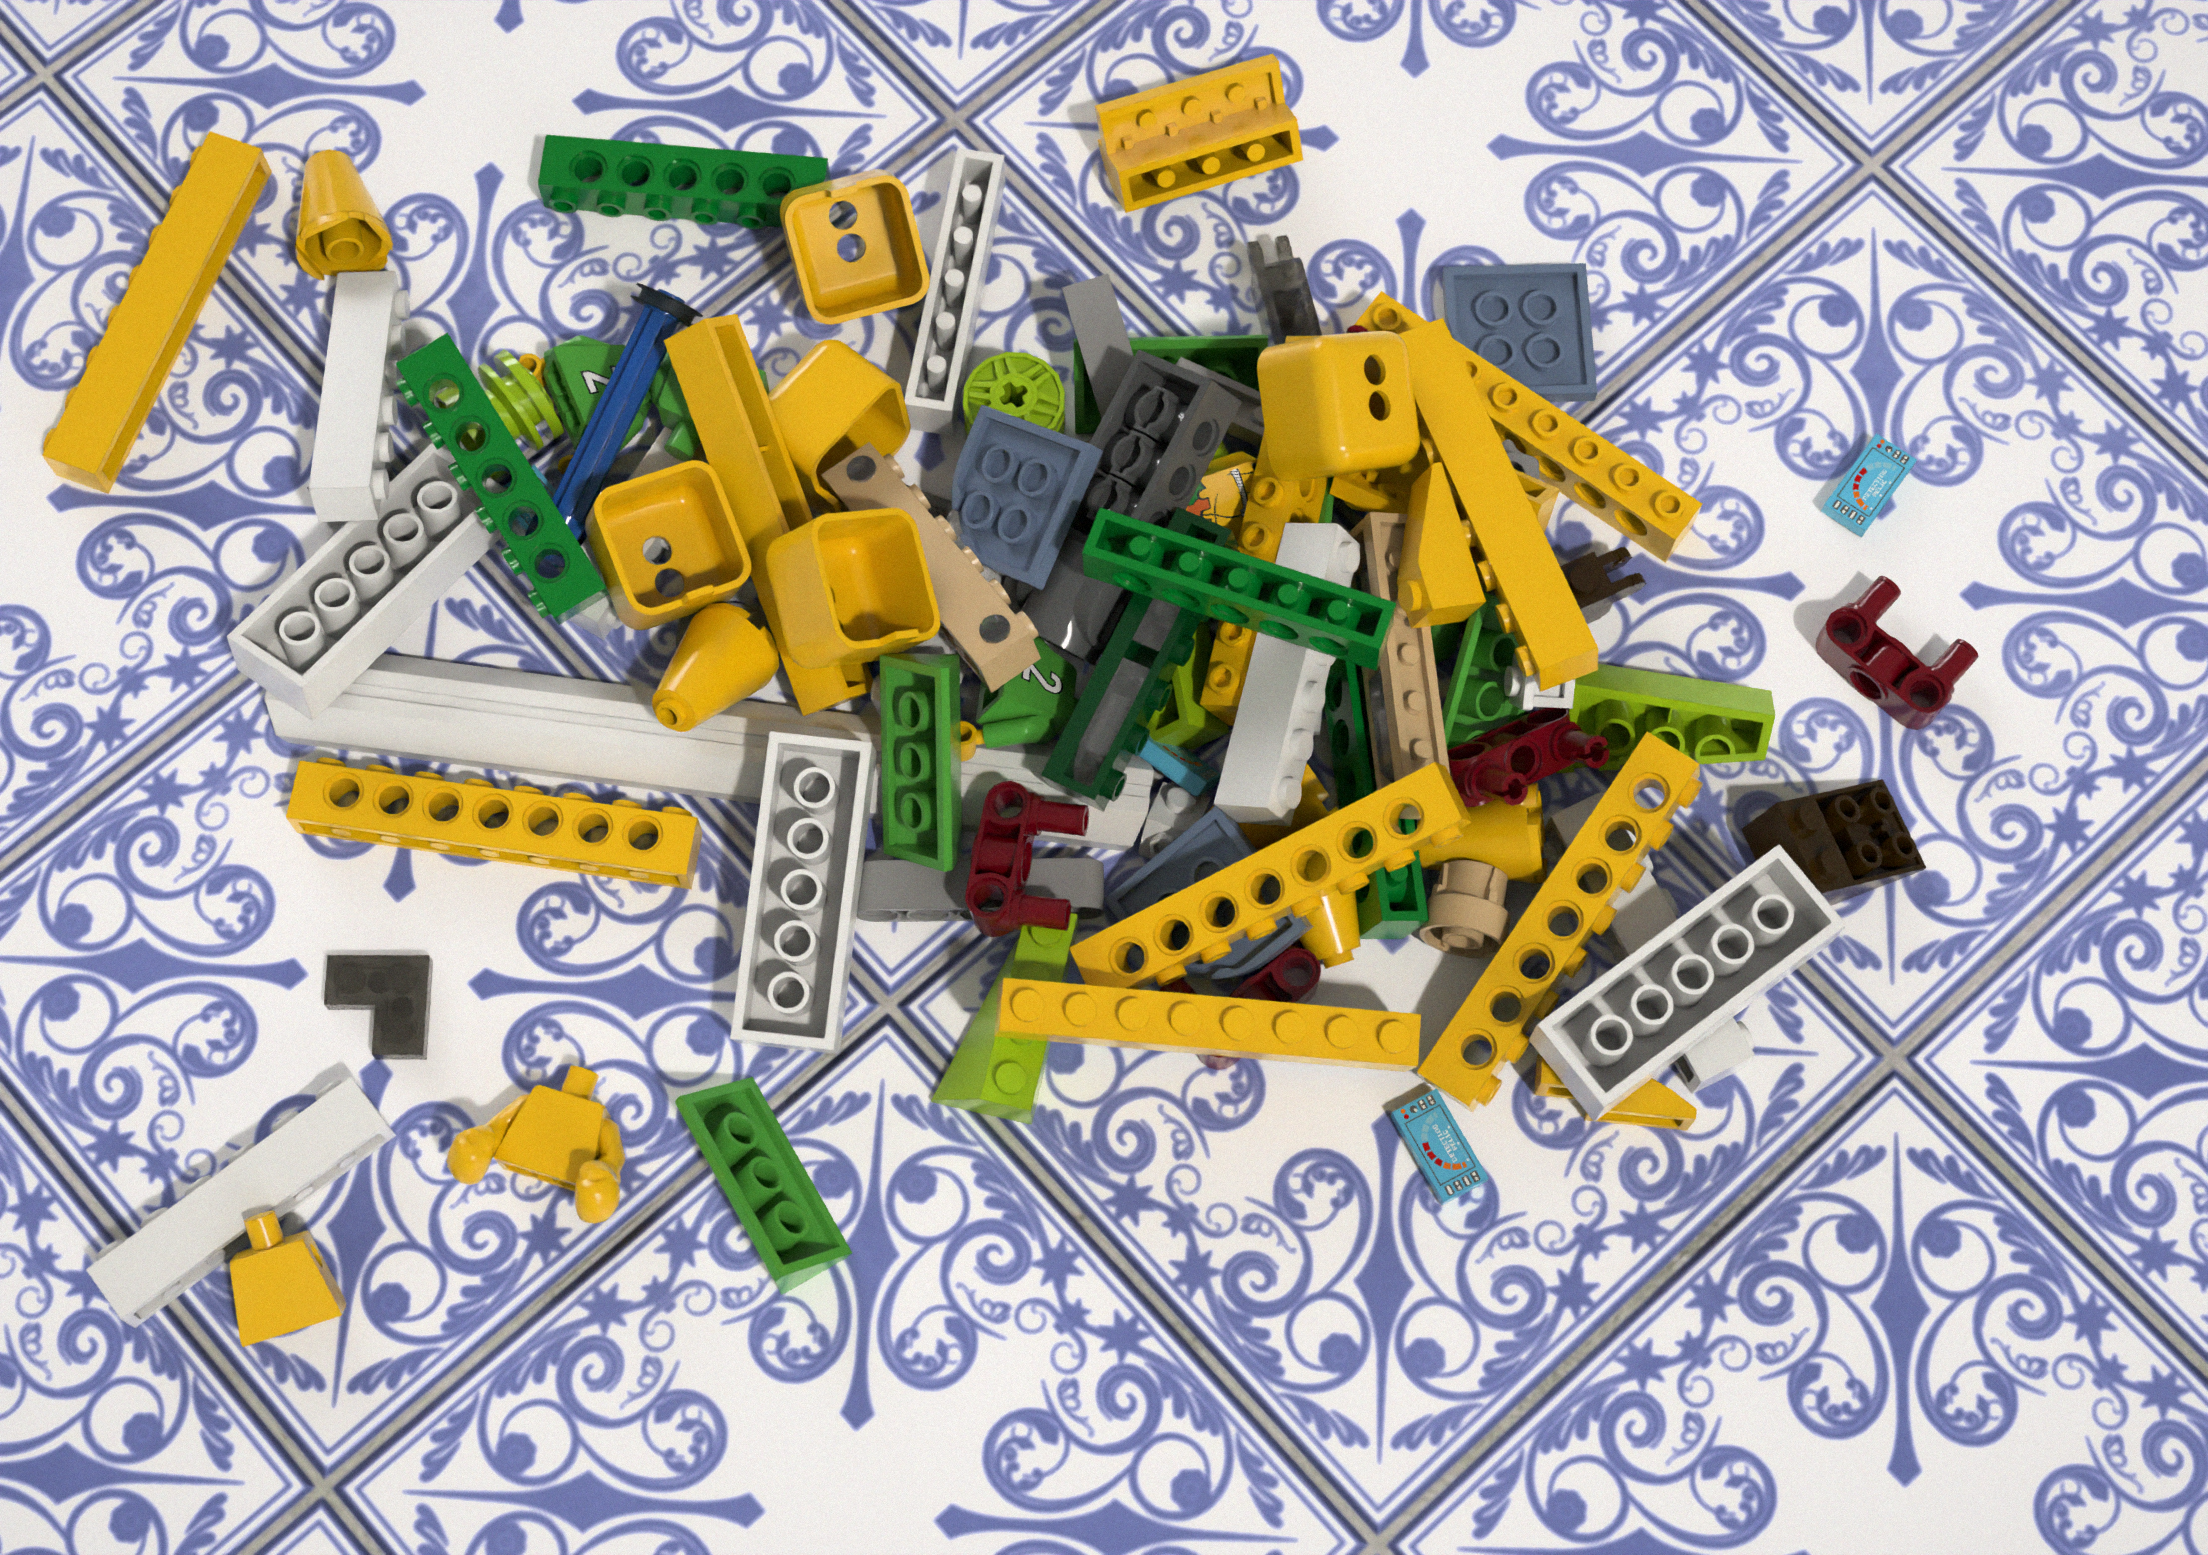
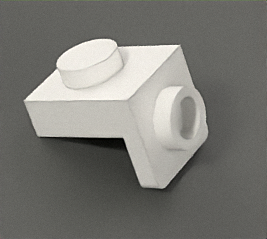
[1504,653,1575,710]
[1138,782,1210,859]

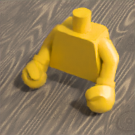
[447,1065,626,1223]

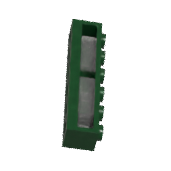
[1041,507,1240,812]

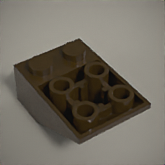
[1741,779,1927,906]

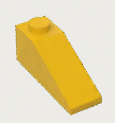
[1397,462,1486,629]

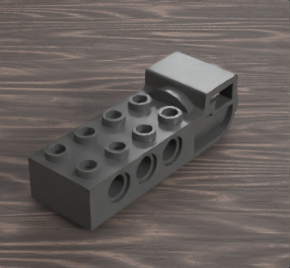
[1016,350,1242,666]

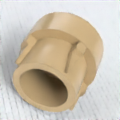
[1419,860,1511,959]

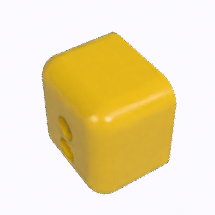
[780,169,930,325]
[1257,331,1420,482]
[767,339,911,515]
[585,460,751,630]
[766,507,940,669]

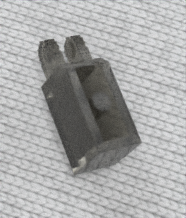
[1246,235,1322,347]

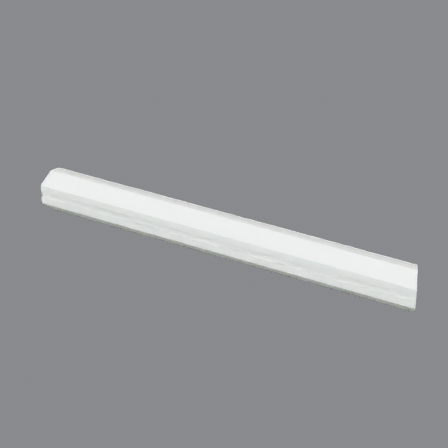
[264,654,1154,852]

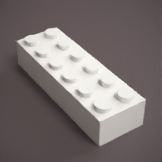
[227,442,515,721]
[730,731,877,1054]
[1529,844,1847,1122]

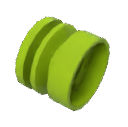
[435,349,564,481]
[963,352,1065,440]

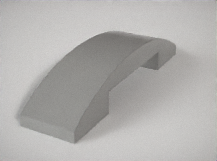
[1062,274,1134,419]

